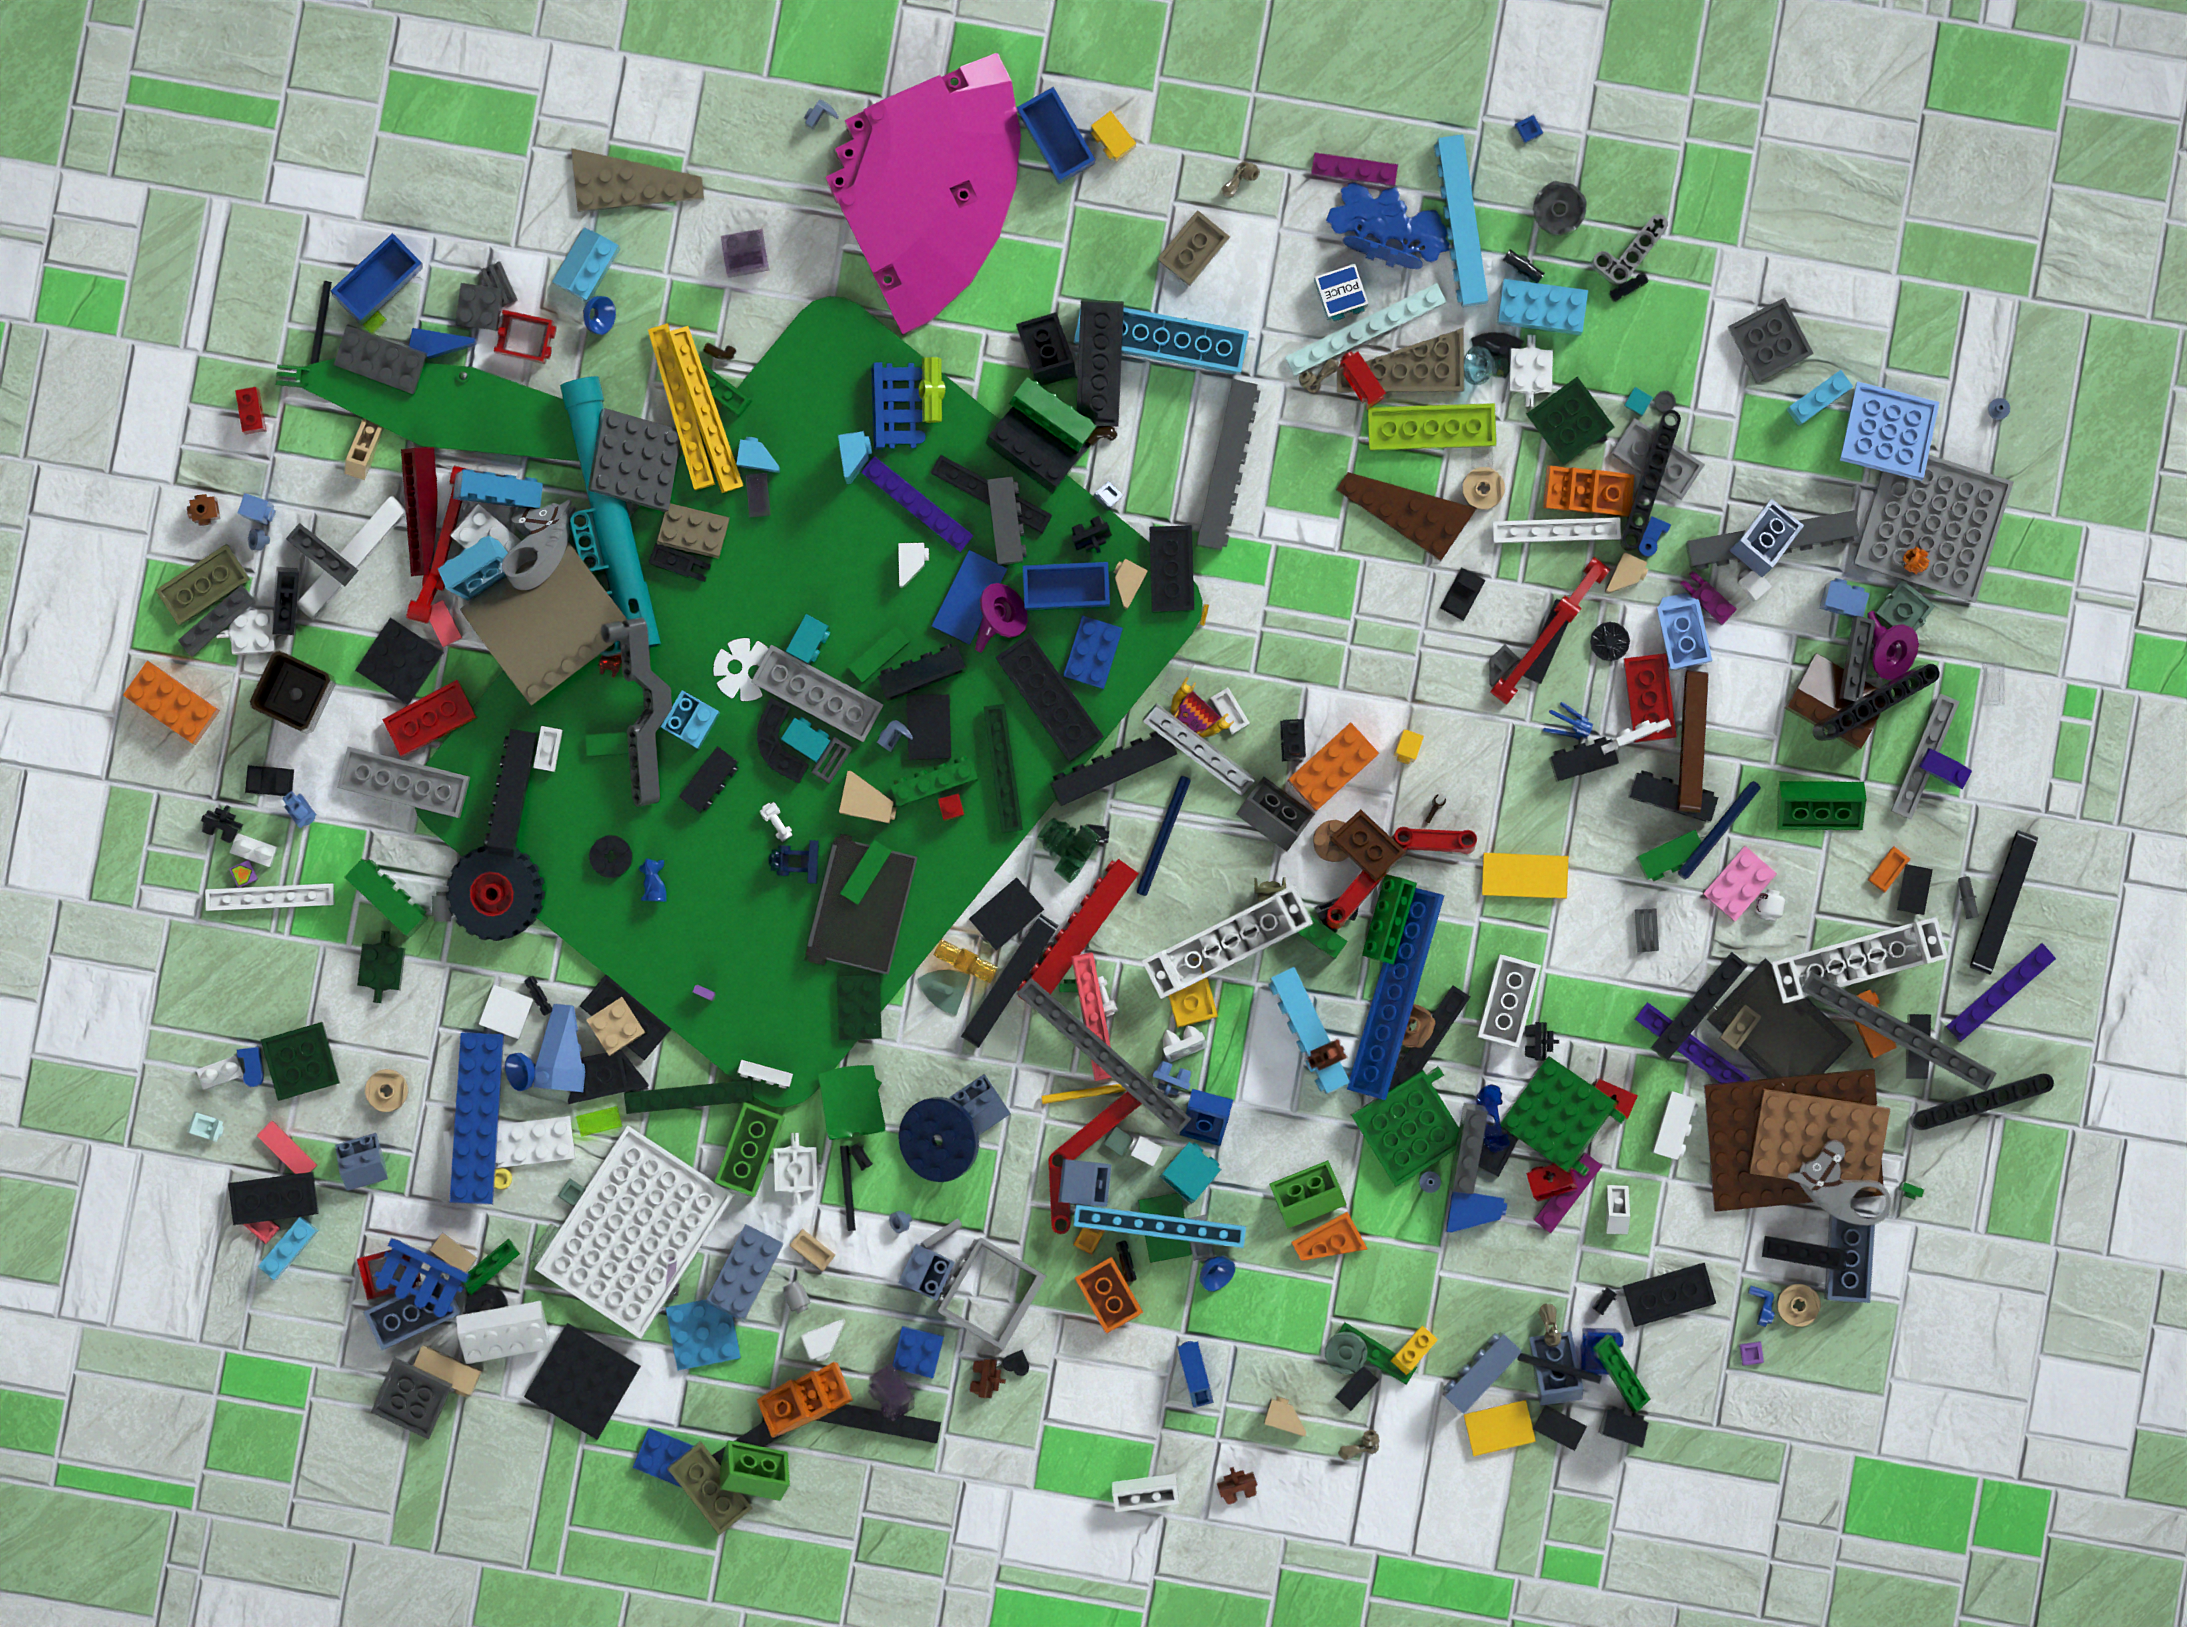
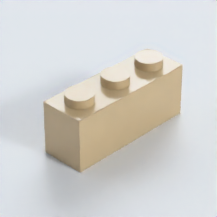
[413,1345,482,1397]

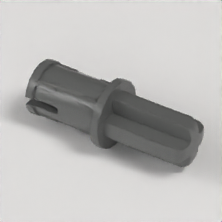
[1958,876,1979,919]

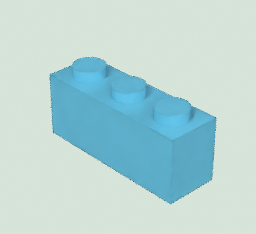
[1786,370,1853,426]
[258,1217,319,1280]

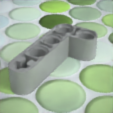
[1592,214,1668,286]

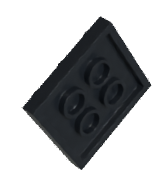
[355,617,444,705]

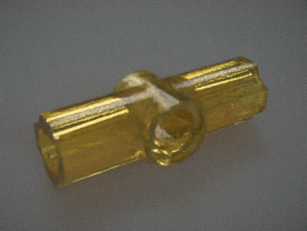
[933,939,998,983]

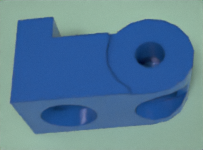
[1638,516,1671,557]
[237,1047,264,1087]

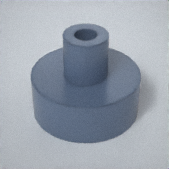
[1988,398,2010,420]
[248,529,270,550]
[1419,1171,1441,1193]
[889,1210,912,1233]

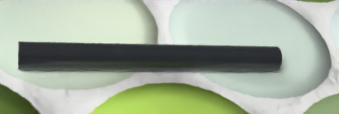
[310,281,332,364]
[840,1145,856,1231]
[1517,1353,1602,1384]

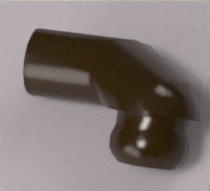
[704,342,737,360]
[1087,426,1118,446]

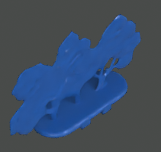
[1326,182,1450,269]

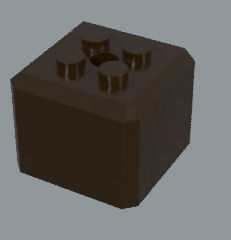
[249,650,336,734]

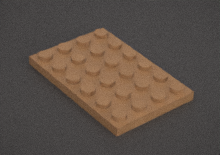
[1749,1089,1890,1192]

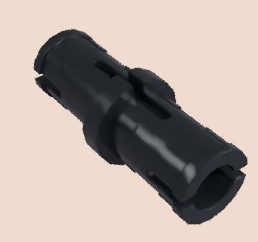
[1503,249,1545,283]

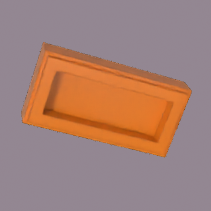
[1868,846,1910,893]

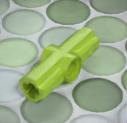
[919,357,945,423]

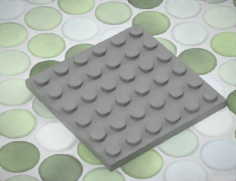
[1853,455,2013,603]

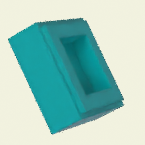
[1624,387,1653,416]

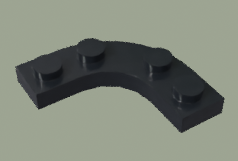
[757,698,809,784]

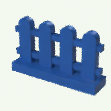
[871,362,926,450]
[374,1238,471,1317]

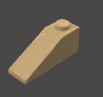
[345,418,383,480]

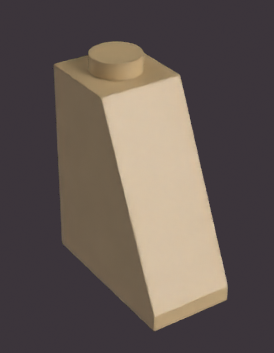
[839,771,897,824]

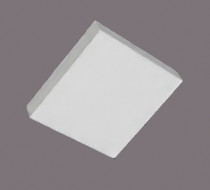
[479,984,534,1039]

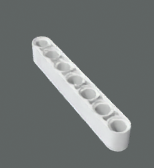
[296,496,406,620]

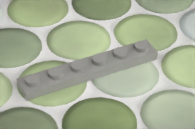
[1891,694,1960,819]
[1143,703,1255,796]

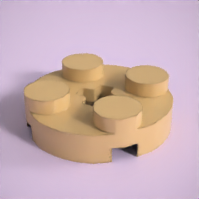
[1462,467,1505,510]
[365,1069,409,1112]
[1777,1284,1821,1327]

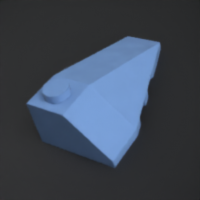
[534,1004,585,1092]

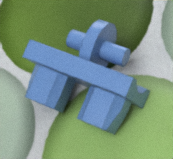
[283,791,316,828]
[1152,1061,1191,1097]

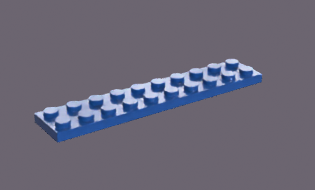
[1347,888,1445,1100]

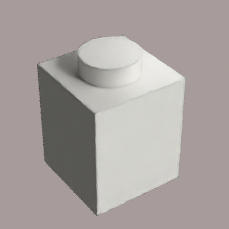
[1737,568,1772,602]
[1129,1136,1163,1167]

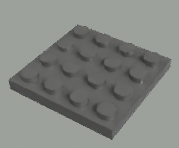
[588,408,680,512]

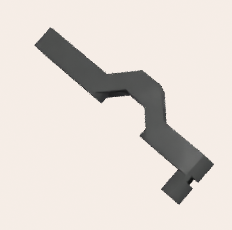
[601,617,672,807]

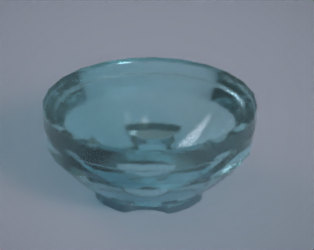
[1464,346,1495,385]

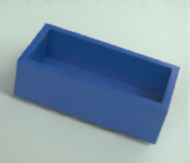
[1017,87,1096,184]
[331,233,423,326]
[1023,562,1110,610]

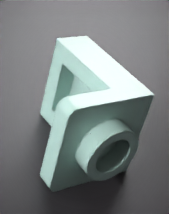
[187,1112,223,1142]

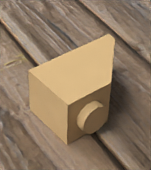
[1605,552,1649,594]
[1113,559,1148,610]
[1264,1396,1306,1437]

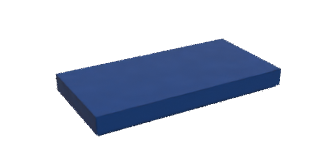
[932,550,1007,645]

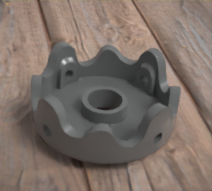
[1533,181,1587,235]

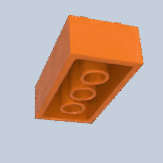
[123,660,220,745]
[1287,722,1379,812]

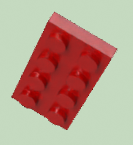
[1623,653,1677,743]
[382,680,477,758]

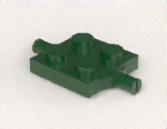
[357,931,406,1003]

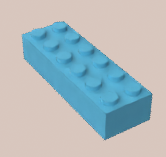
[1268,967,1350,1094]

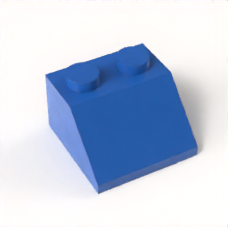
[1180,1089,1233,1146]

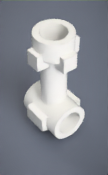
[759,802,792,842]
[1098,976,1118,1017]

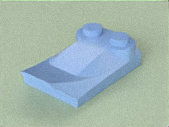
[1657,593,1712,670]

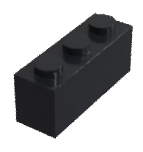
[1549,737,1619,782]
[679,746,739,813]

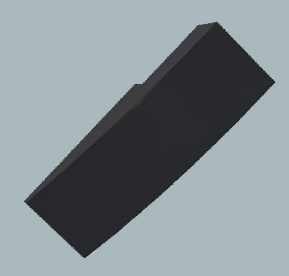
[1906,1014,1931,1079]

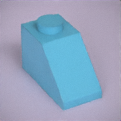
[736,437,780,473]

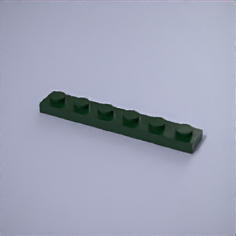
[984,704,1023,833]
[624,1079,754,1114]

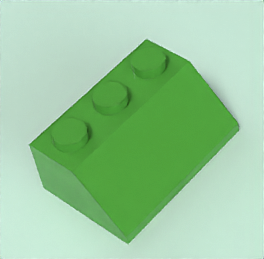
[1269,1160,1347,1229]
[720,1440,790,1501]

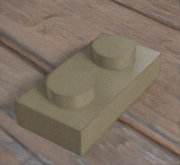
[1719,1004,1762,1051]

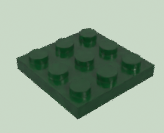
[1526,376,1615,466]
[261,1022,340,1101]

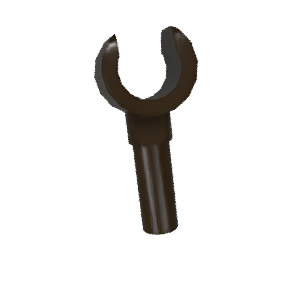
[1425,794,1446,824]

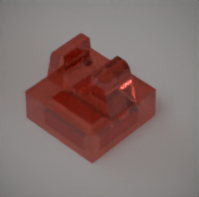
[598,654,622,678]

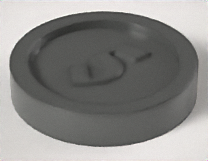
[1654,391,1676,412]

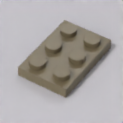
[1157,210,1230,286]
[657,504,730,559]

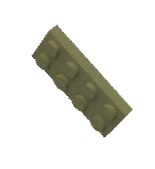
[156,544,251,626]
[667,1441,753,1535]

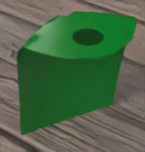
[818,1065,885,1140]

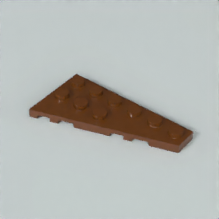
[1336,472,1477,561]

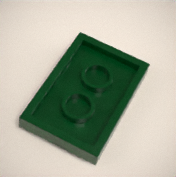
[837,975,882,1040]

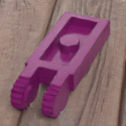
[1680,571,1737,625]

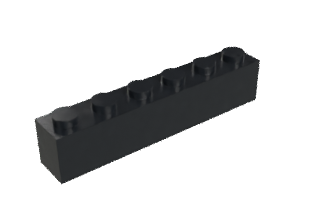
[484,729,536,857]
[1049,731,1177,806]

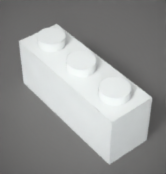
[1652,1091,1698,1160]
[1112,1474,1179,1512]

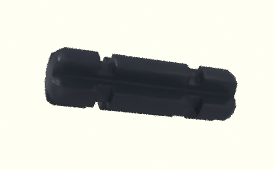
[1609,273,1648,302]
[524,976,553,1016]
[1116,1240,1137,1282]

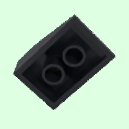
[1016,312,1076,386]

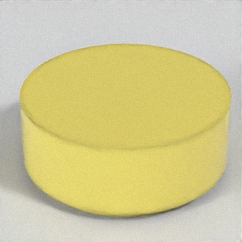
[494,1168,512,1189]

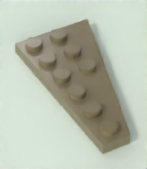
[571,148,704,212]
[1337,328,1464,393]

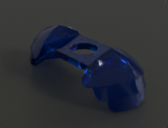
[1476,1084,1510,1153]

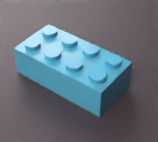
[1497,279,1588,335]

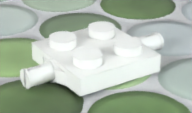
[1508,335,1553,407]
[217,609,281,655]
[1601,718,1671,754]
[774,1133,818,1206]

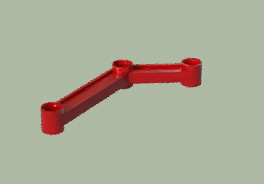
[406,465,470,624]
[1490,557,1611,705]
[1326,827,1477,929]
[1049,1091,1142,1234]

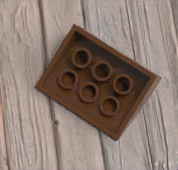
[1785,653,1881,750]

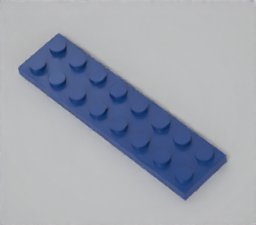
[450,1033,504,1205]

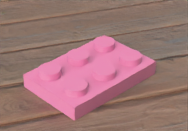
[1703,846,1777,922]

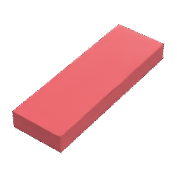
[257,1120,318,1174]

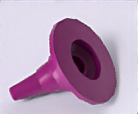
[975,583,1028,653]
[1867,611,1919,680]

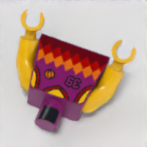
[1170,677,1234,738]

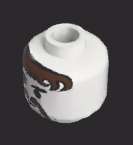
[1756,889,1785,921]

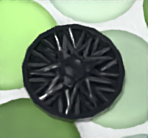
[1590,622,1630,661]

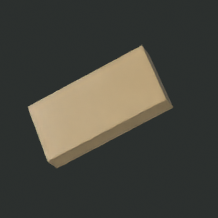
[789,1229,836,1272]
[430,1233,477,1272]

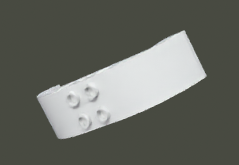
[1142,885,1313,999]
[1771,917,1948,1004]

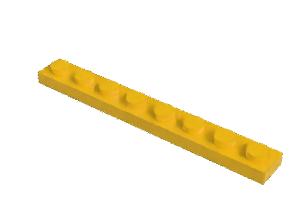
[648,323,715,491]
[667,326,743,493]

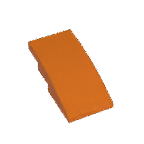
[1543,465,1635,517]
[756,1362,853,1437]

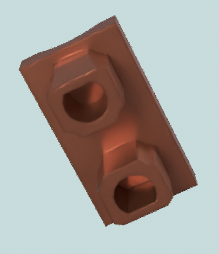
[1307,1038,1347,1070]
[970,1359,1006,1398]
[1217,1467,1257,1505]

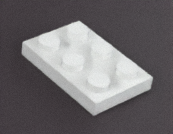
[450,503,521,552]

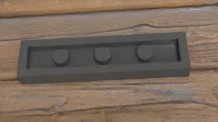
[286,523,359,586]
[178,585,256,657]
[1839,616,1876,702]

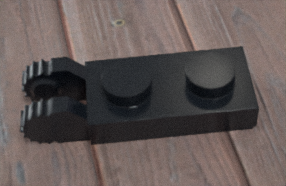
[648,543,711,582]

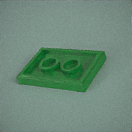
[1138,1193,1192,1263]

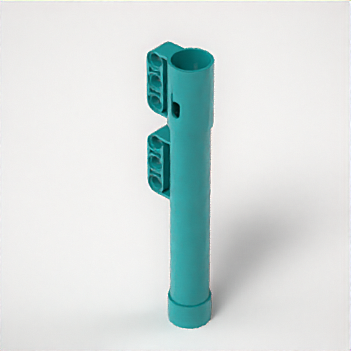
[560,376,661,656]

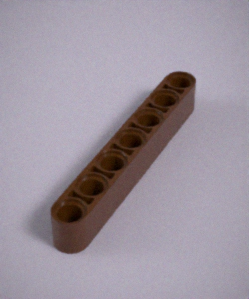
[1677,670,1709,813]

